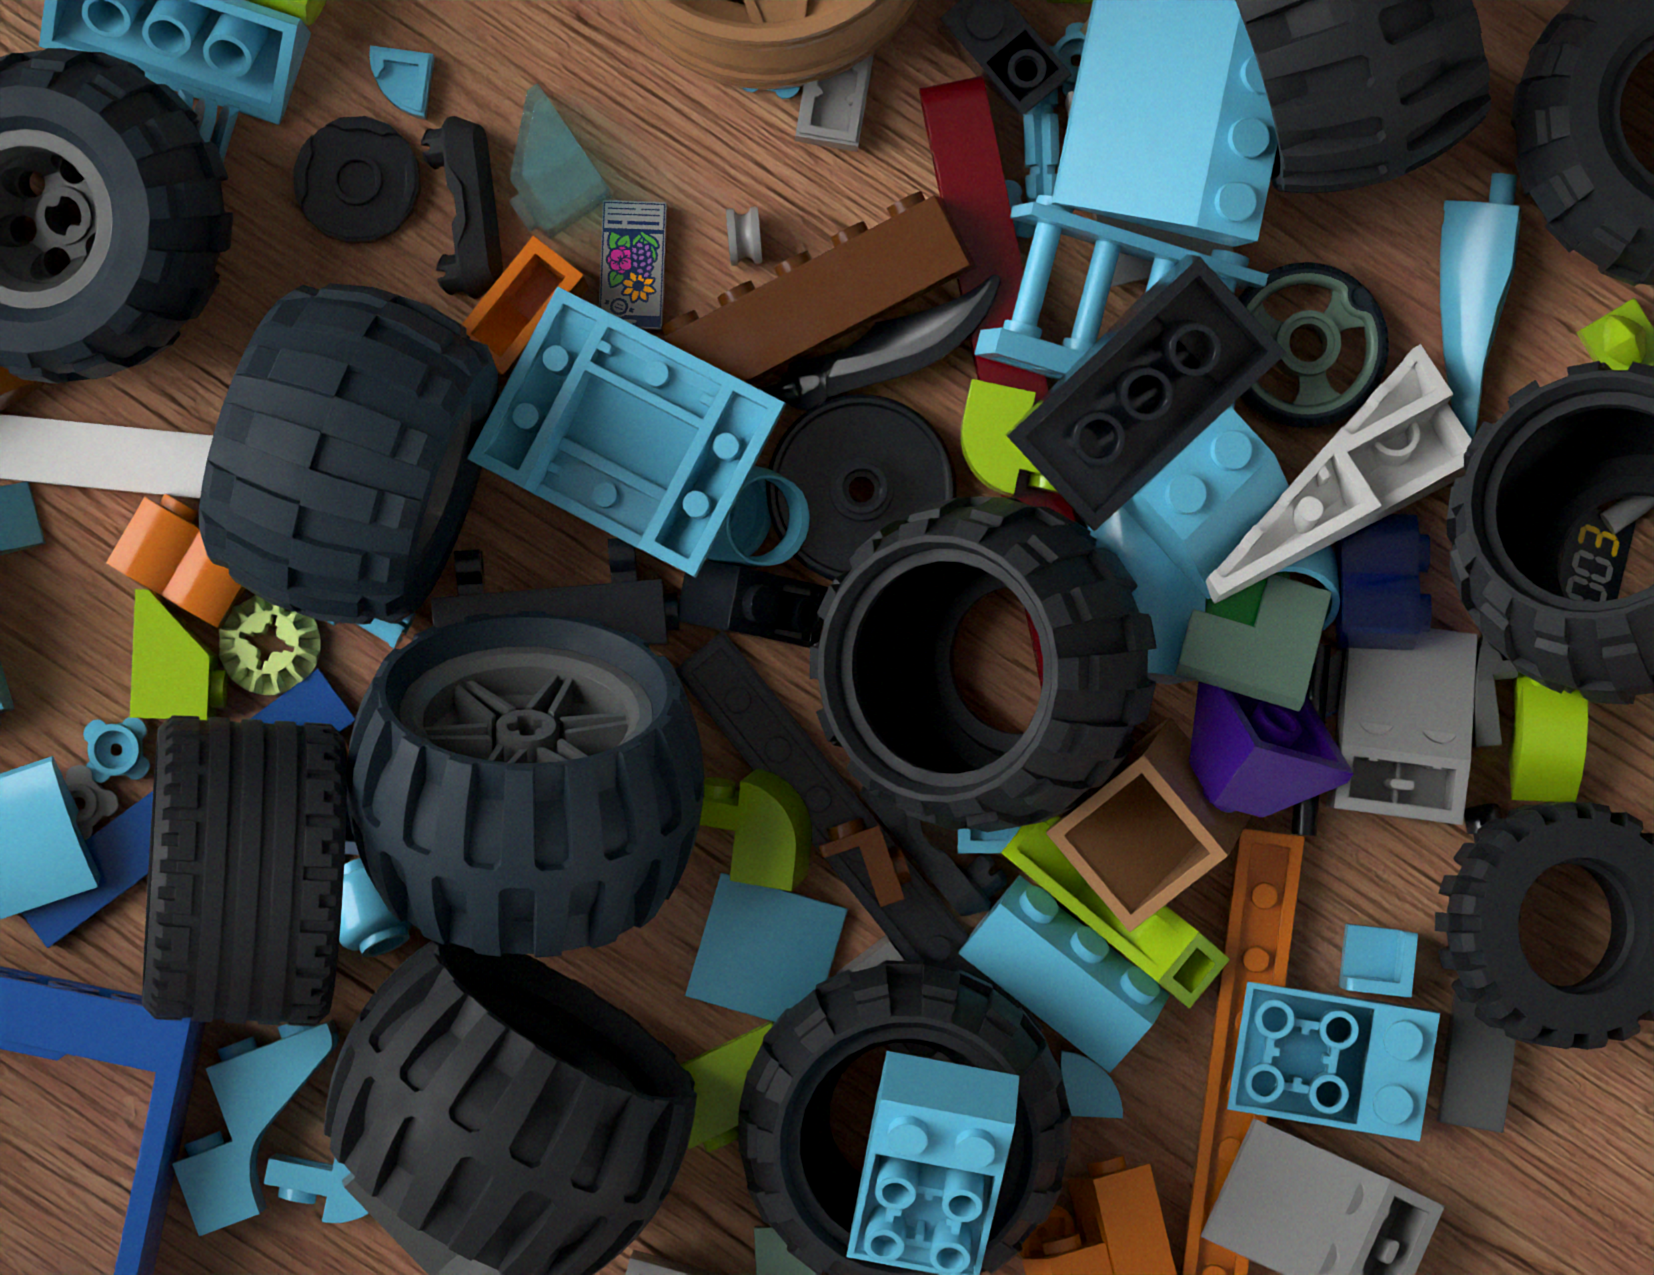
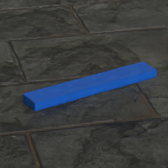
[21,669,356,948]

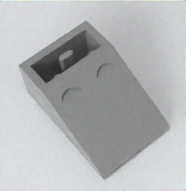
[1326,618,1478,825]
[1200,1119,1445,1275]

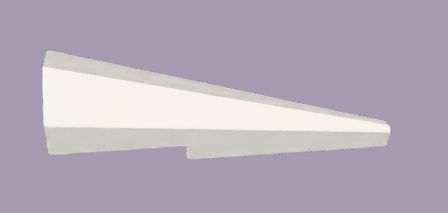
[1206,344,1471,603]

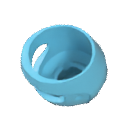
[706,466,810,568]

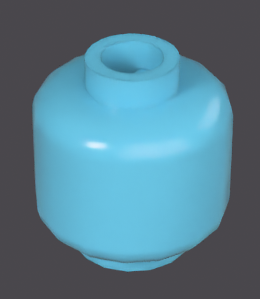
[339,858,413,957]

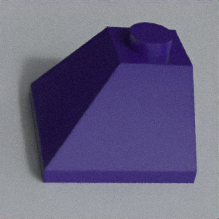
[1189,682,1354,818]

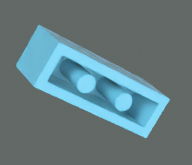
[958,875,1170,1073]

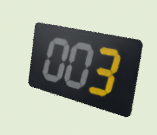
[1559,509,1636,602]

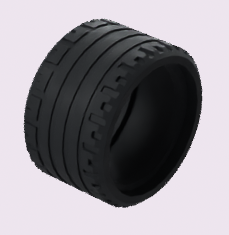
[142,715,347,1026]

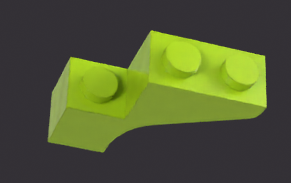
[1001,815,1230,1009]

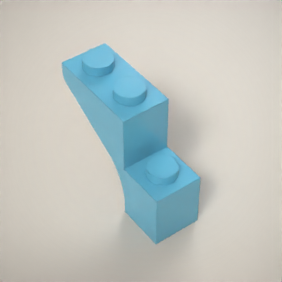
[172,1019,339,1237]

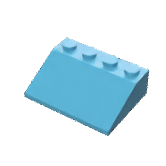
[1051,0,1278,247]

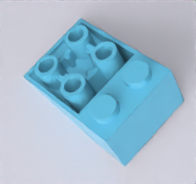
[1227,981,1440,1141]
[847,1051,1019,1275]

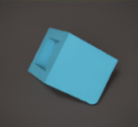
[1338,923,1418,998]

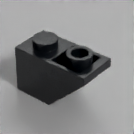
[938,0,1072,117]
[678,561,829,648]

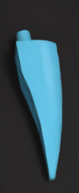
[1440,173,1522,440]

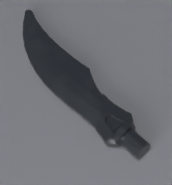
[755,275,1001,411]

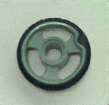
[1238,262,1389,428]

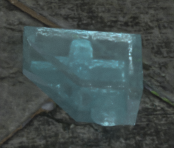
[509,83,612,239]

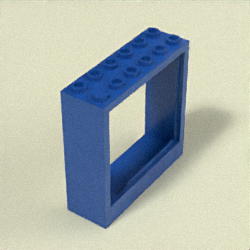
[0,966,206,1275]

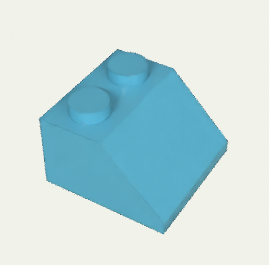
[1122,406,1289,599]

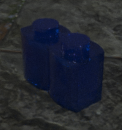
[1334,514,1432,650]

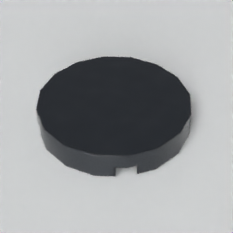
[293,116,421,244]

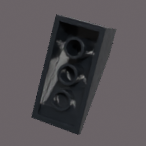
[1006,254,1287,531]

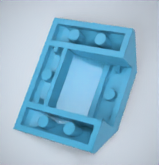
[467,286,786,578]

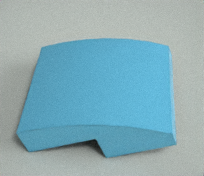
[0,756,101,919]
[685,873,848,1022]

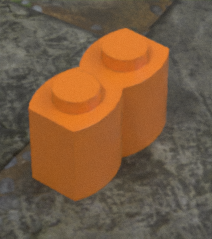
[106,493,245,628]

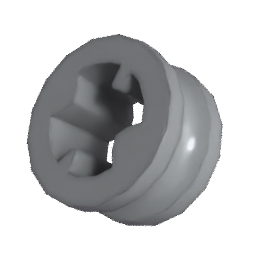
[726,206,762,266]

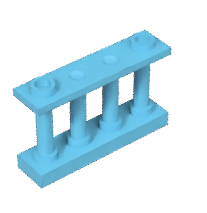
[974,195,1269,409]

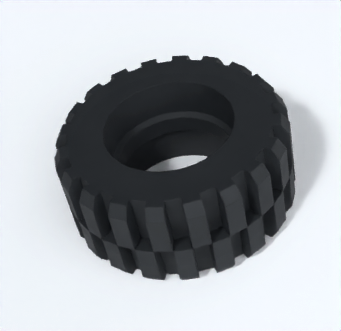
[1435,802,1654,1050]

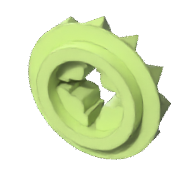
[218,594,321,695]

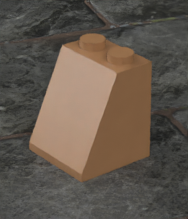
[1046,717,1251,932]

